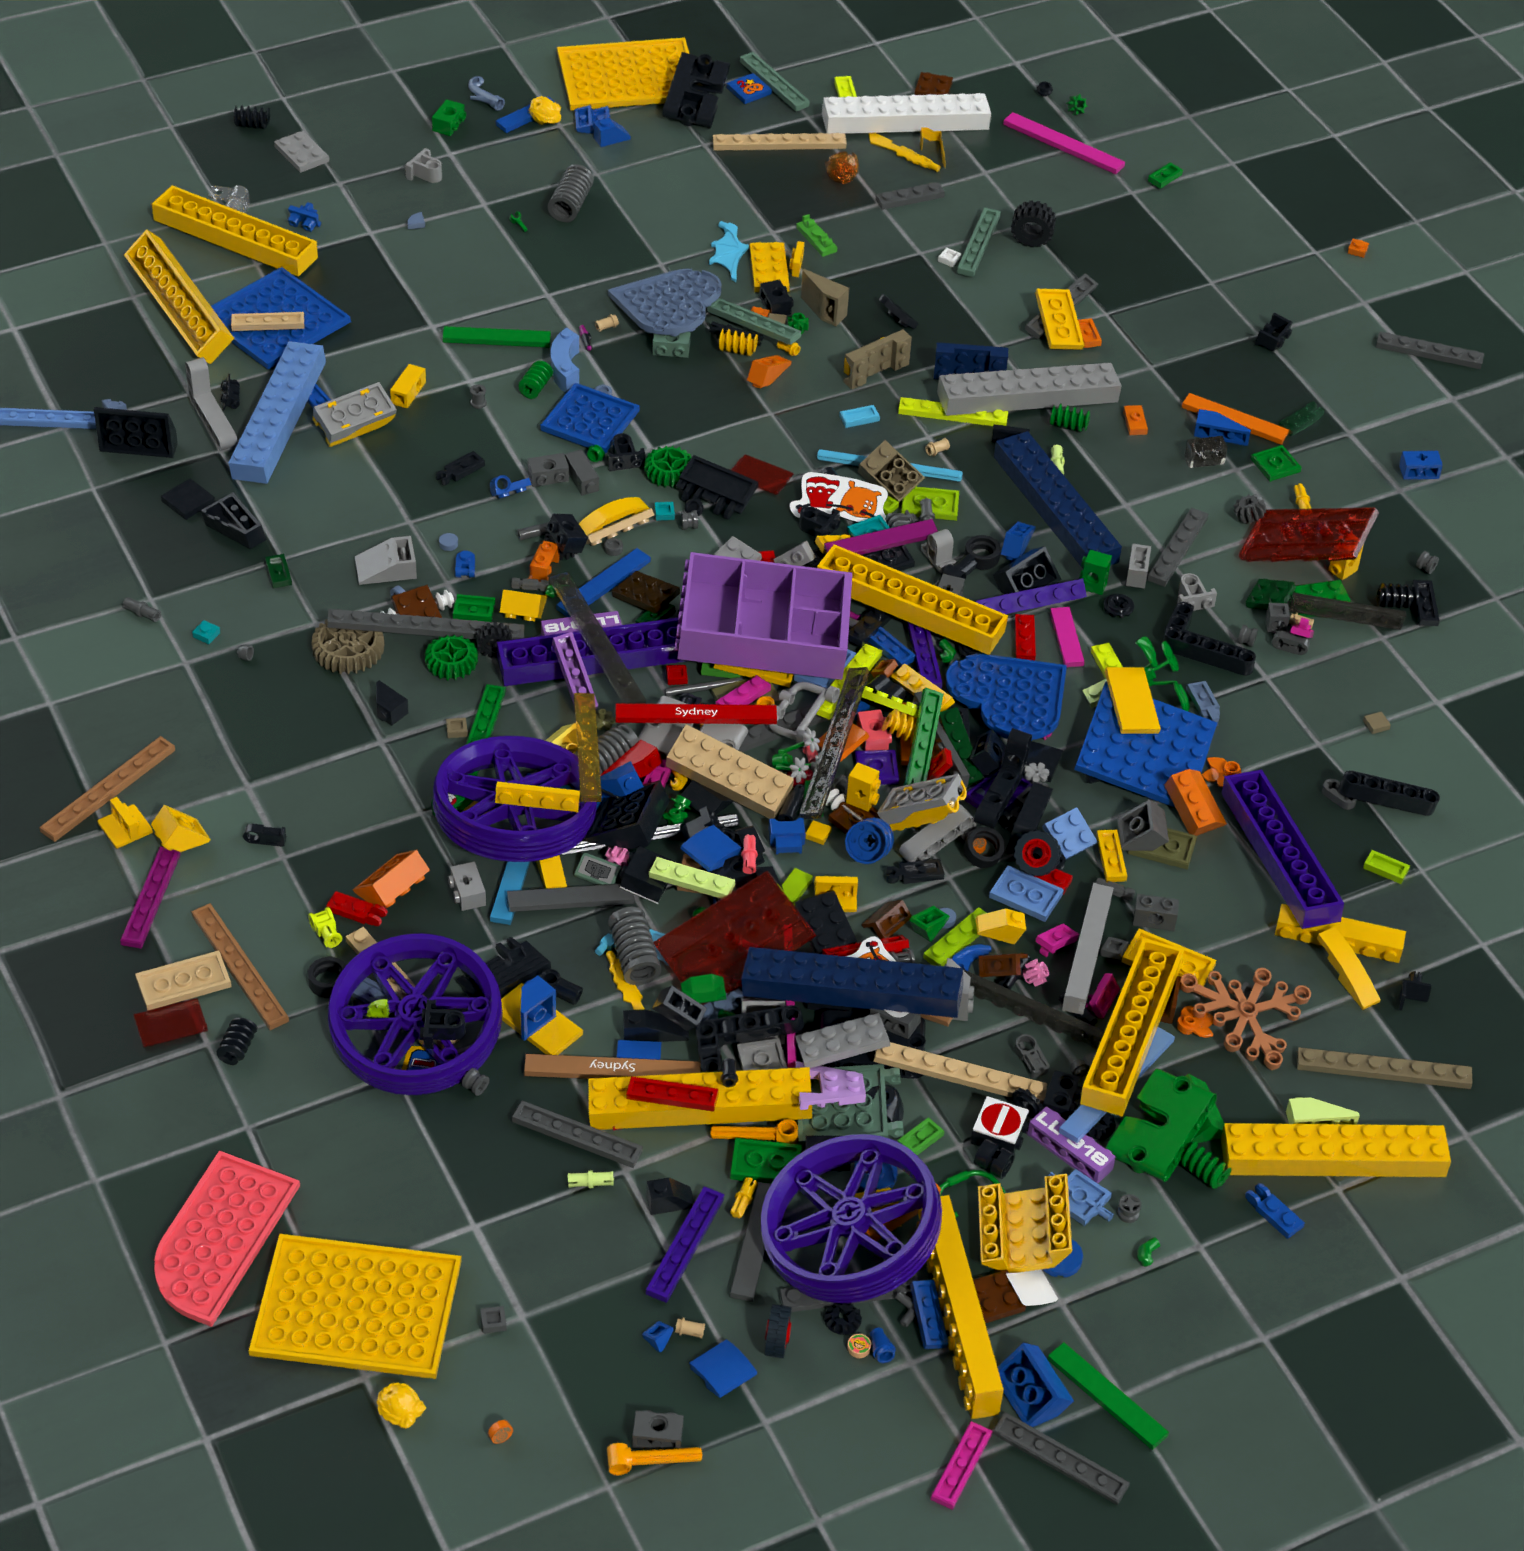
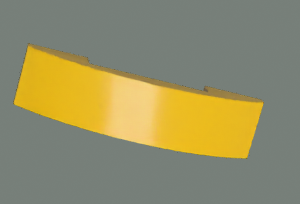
[579,497,650,535]

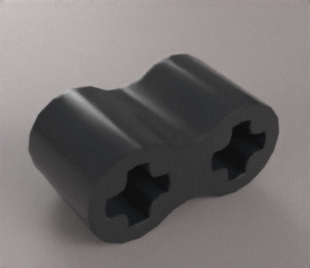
[866,674,906,709]

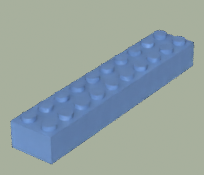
[228,341,326,484]

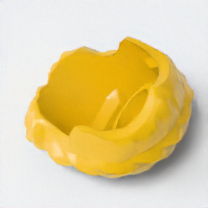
[529,96,561,124]
[377,1383,426,1429]

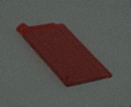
[729,454,794,495]
[134,998,208,1048]

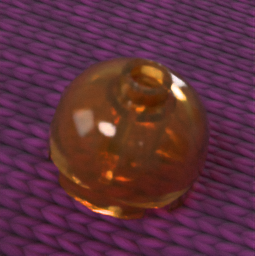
[825,152,859,184]

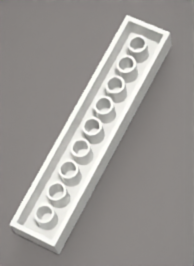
[822,93,991,133]

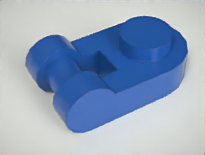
[455,550,475,578]

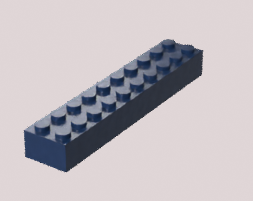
[994,431,1122,569]
[742,947,963,1018]

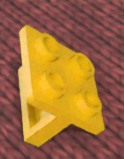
[98,797,153,849]
[814,876,858,912]

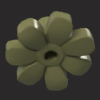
[590,709,615,730]

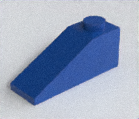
[1194,409,1251,446]
[1001,522,1036,561]

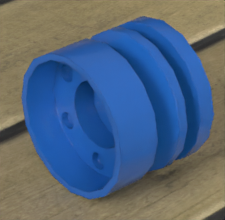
[845,817,894,864]

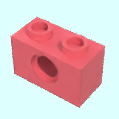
[856,709,892,751]

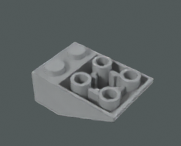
[355,536,417,585]

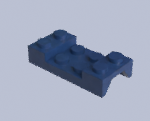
[934,342,1008,380]

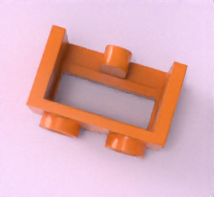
[528,541,559,581]

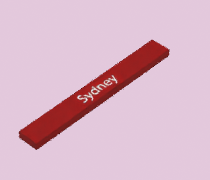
[616,703,777,724]

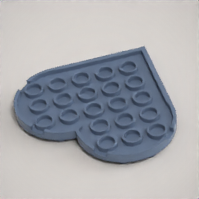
[608,269,722,336]

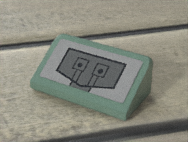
[574,853,621,885]

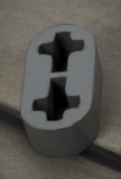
[1272,631,1310,655]
[1322,779,1357,810]

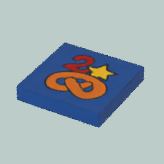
[726,73,772,104]

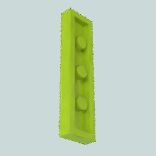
[923,907,986,966]

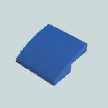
[575,105,611,133]
[680,825,742,872]
[689,1339,757,1398]

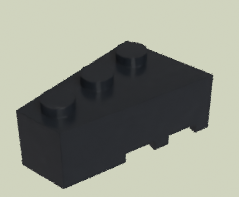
[201,492,266,549]

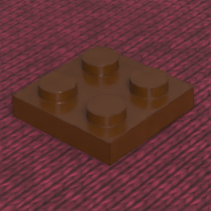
[915,72,953,95]
[973,1270,1026,1324]

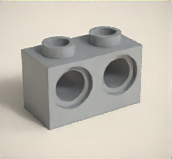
[1126,544,1151,589]

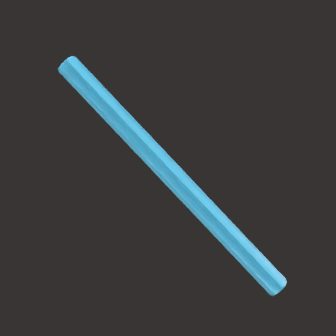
[817,449,962,482]

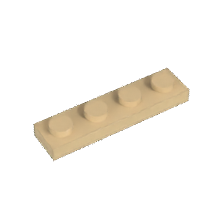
[231,312,304,331]
[585,508,654,546]

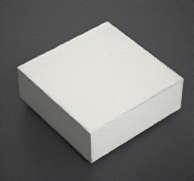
[938,248,961,267]

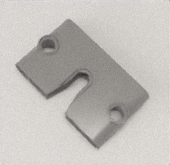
[638,696,748,760]

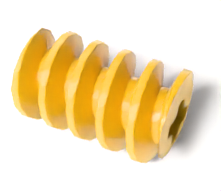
[719,329,758,356]
[882,709,917,744]

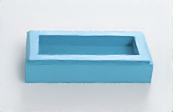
[839,405,880,428]

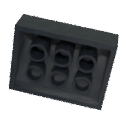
[93,407,178,458]
[585,780,670,849]

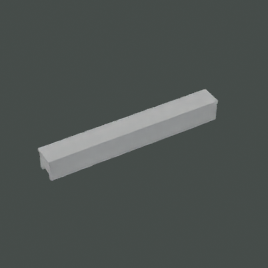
[1062,882,1114,1015]

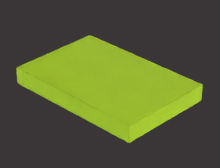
[901,487,959,521]

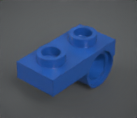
[490,475,531,498]

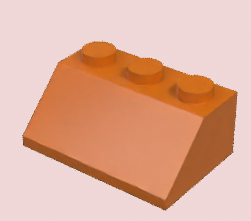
[1164,769,1227,836]
[353,850,430,908]

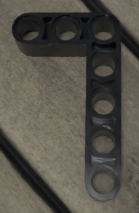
[1163,602,1256,676]

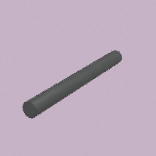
[665,677,743,696]

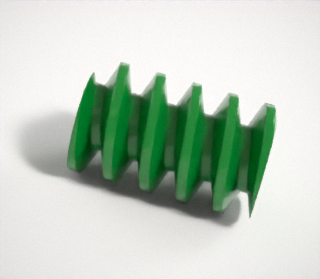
[518,361,553,399]
[1050,403,1090,432]
[1182,1141,1232,1189]

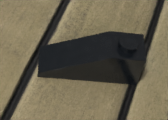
[623,1010,689,1042]

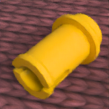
[777,341,800,356]

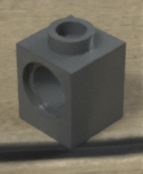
[1266,603,1290,633]

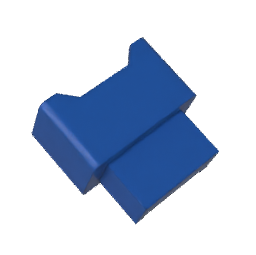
[768,818,806,854]

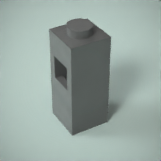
[565,449,599,496]

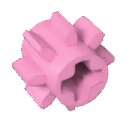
[605,846,630,870]
[1023,959,1049,987]

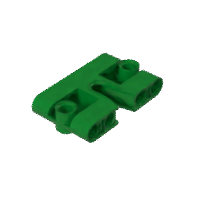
[1106,1068,1217,1182]

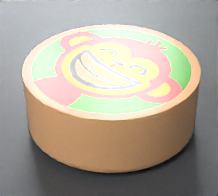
[847,1334,871,1358]

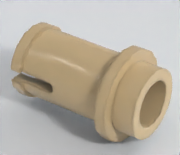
[595,314,619,332]
[925,438,950,456]
[1289,612,1314,629]
[675,1317,705,1339]

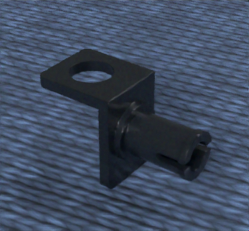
[1399,971,1432,1011]

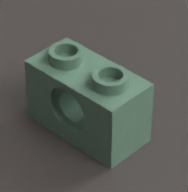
[653,331,691,358]

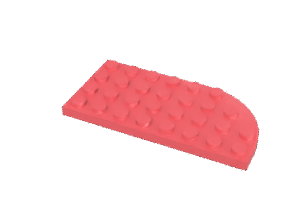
[154,1151,300,1327]

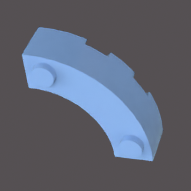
[551,327,579,393]

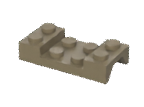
[843,330,912,390]

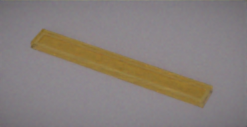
[574,693,602,802]

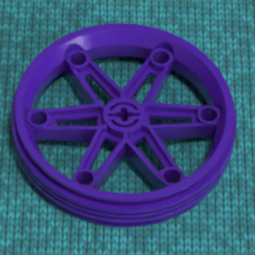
[433,736,597,862]
[328,934,503,1095]
[761,1134,942,1303]

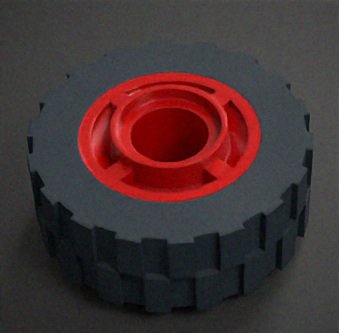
[1014,830,1062,876]
[765,1304,792,1359]

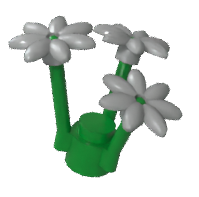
[772,727,824,783]

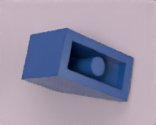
[594,118,631,147]
[595,761,644,798]

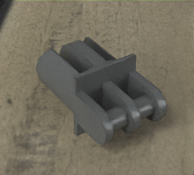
[885,510,920,528]

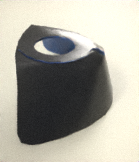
[866,1084,904,1122]

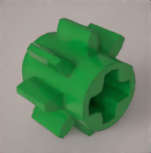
[1066,94,1088,115]
[788,313,809,334]

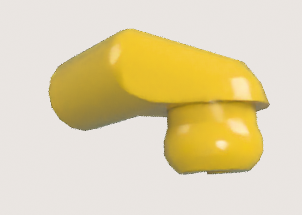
[670,770,688,791]

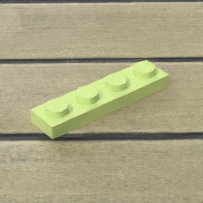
[649,857,735,900]

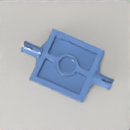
[1048,1169,1114,1226]

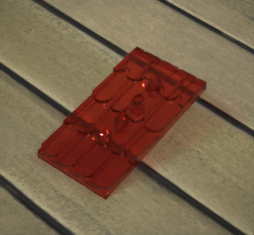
[1238,508,1379,562]
[654,871,817,1005]

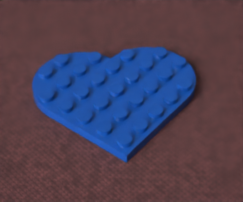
[946,654,1067,741]

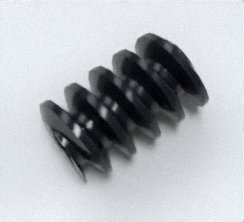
[234,105,270,129]
[1376,583,1419,608]
[216,1017,258,1065]

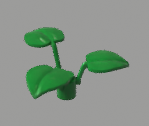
[1135,636,1190,712]

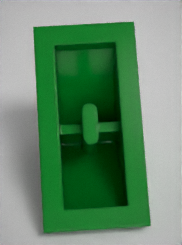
[910,906,950,942]

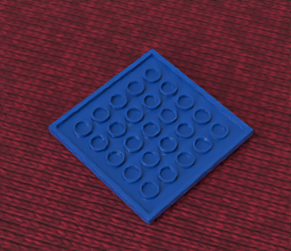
[211,267,351,369]
[1074,681,1217,808]

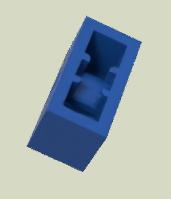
[1399,451,1443,480]

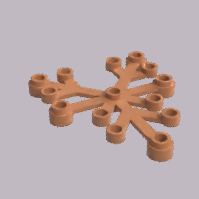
[1180,968,1311,1070]

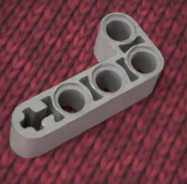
[899,804,977,862]

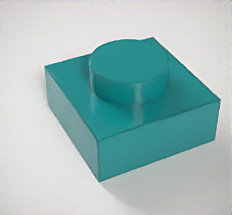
[655,502,675,521]
[192,620,220,644]

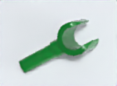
[509,211,528,232]

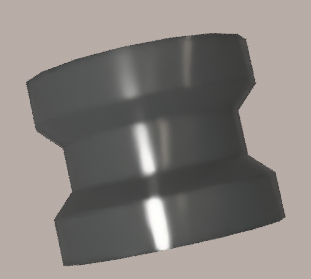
[681,510,698,530]
[1416,551,1439,574]
[1237,625,1258,647]
[462,1068,489,1096]
[1117,1194,1141,1223]

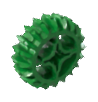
[644,445,692,488]
[425,634,478,680]

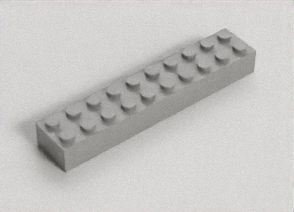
[937,363,1122,416]

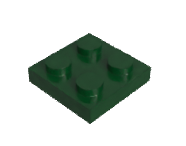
[1246,579,1296,610]

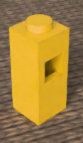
[390,364,426,409]

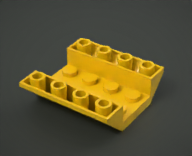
[978,1173,1072,1273]

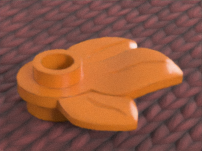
[1202,757,1241,787]
[1177,1006,1214,1038]

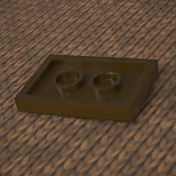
[612,571,681,614]

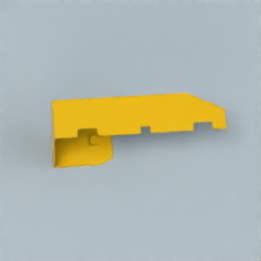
[920,127,946,168]

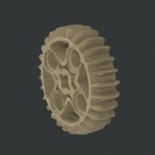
[311,619,385,675]

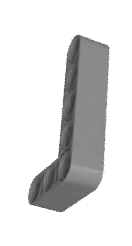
[185,357,238,451]

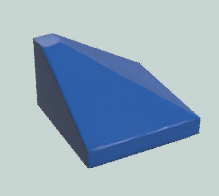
[642,1321,674,1352]

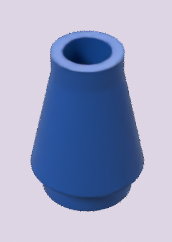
[870,1328,896,1363]

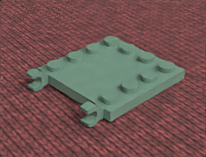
[798,1064,904,1146]

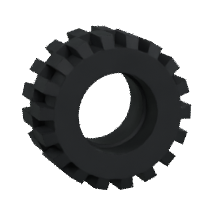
[1011,200,1056,247]

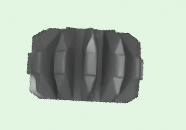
[1234,494,1266,524]

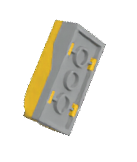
[312,382,397,447]
[877,774,967,831]

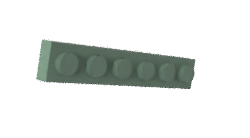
[740,52,810,111]
[957,207,1001,277]
[707,298,801,345]

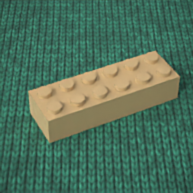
[666,724,794,819]

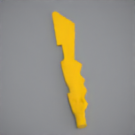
[869,133,941,172]
[606,951,650,1011]

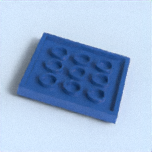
[541,383,640,454]

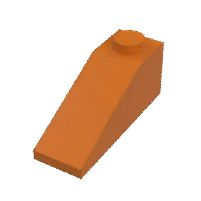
[747,355,792,388]

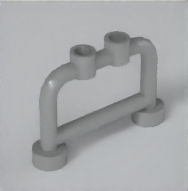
[769,682,840,747]

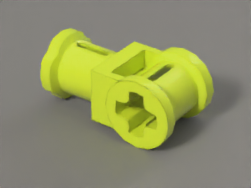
[308,907,343,948]

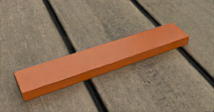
[1182,393,1289,445]

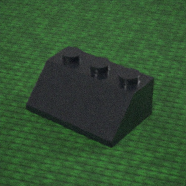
[993,546,1062,594]

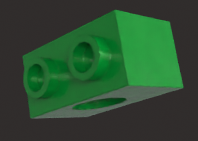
[432,99,466,136]
[1079,550,1112,595]

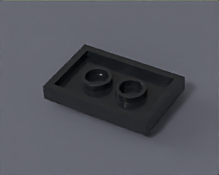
[795,891,857,954]

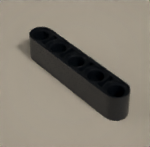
[1338,770,1440,816]

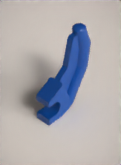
[952,944,992,974]

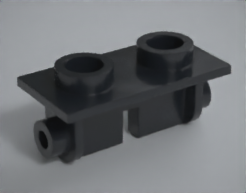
[220,373,240,411]

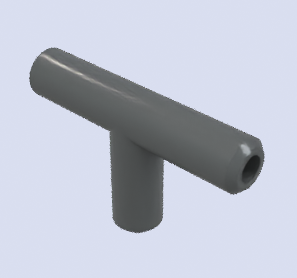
[895,1291,916,1327]

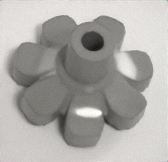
[1024,763,1049,783]

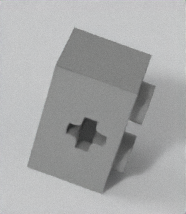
[448,861,486,911]

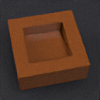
[871,659,898,678]

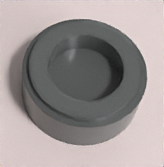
[604,538,623,556]

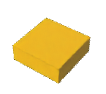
[805,820,832,845]

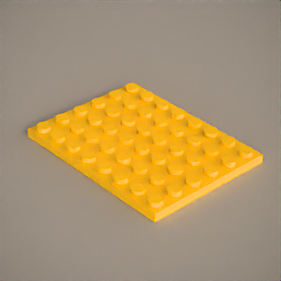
[557,38,689,110]
[249,1234,462,1379]

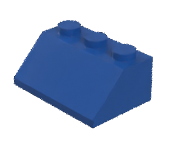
[997,1343,1074,1427]

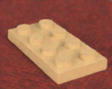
[135,950,232,1011]

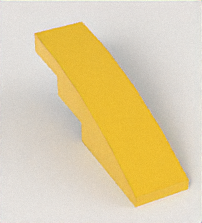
[1317,926,1380,1010]

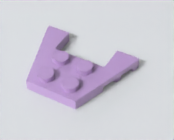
[795,1062,866,1110]

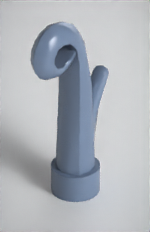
[468,76,505,111]

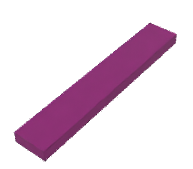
[824,519,938,555]
[120,846,181,949]

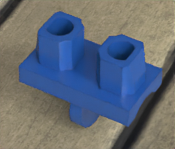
[288,202,322,232]

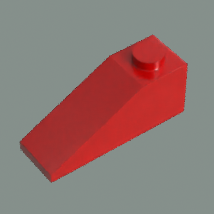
[598,740,663,778]

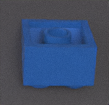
[521,975,556,1041]

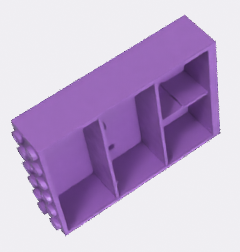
[674,552,852,680]

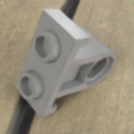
[405,148,442,183]
[921,529,957,573]
[773,540,816,566]
[1177,573,1217,611]

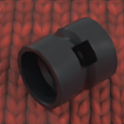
[974,1139,1015,1179]

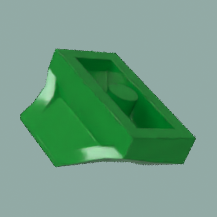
[681,974,726,1003]

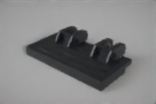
[676,455,759,520]
[456,937,551,998]

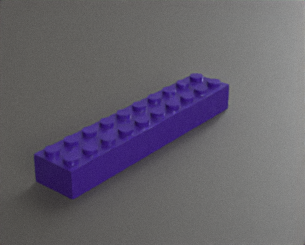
[497,618,689,686]
[1222,770,1344,929]

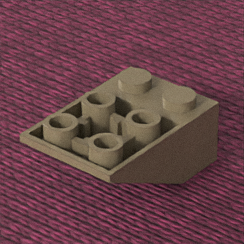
[801,269,849,326]
[858,440,925,502]

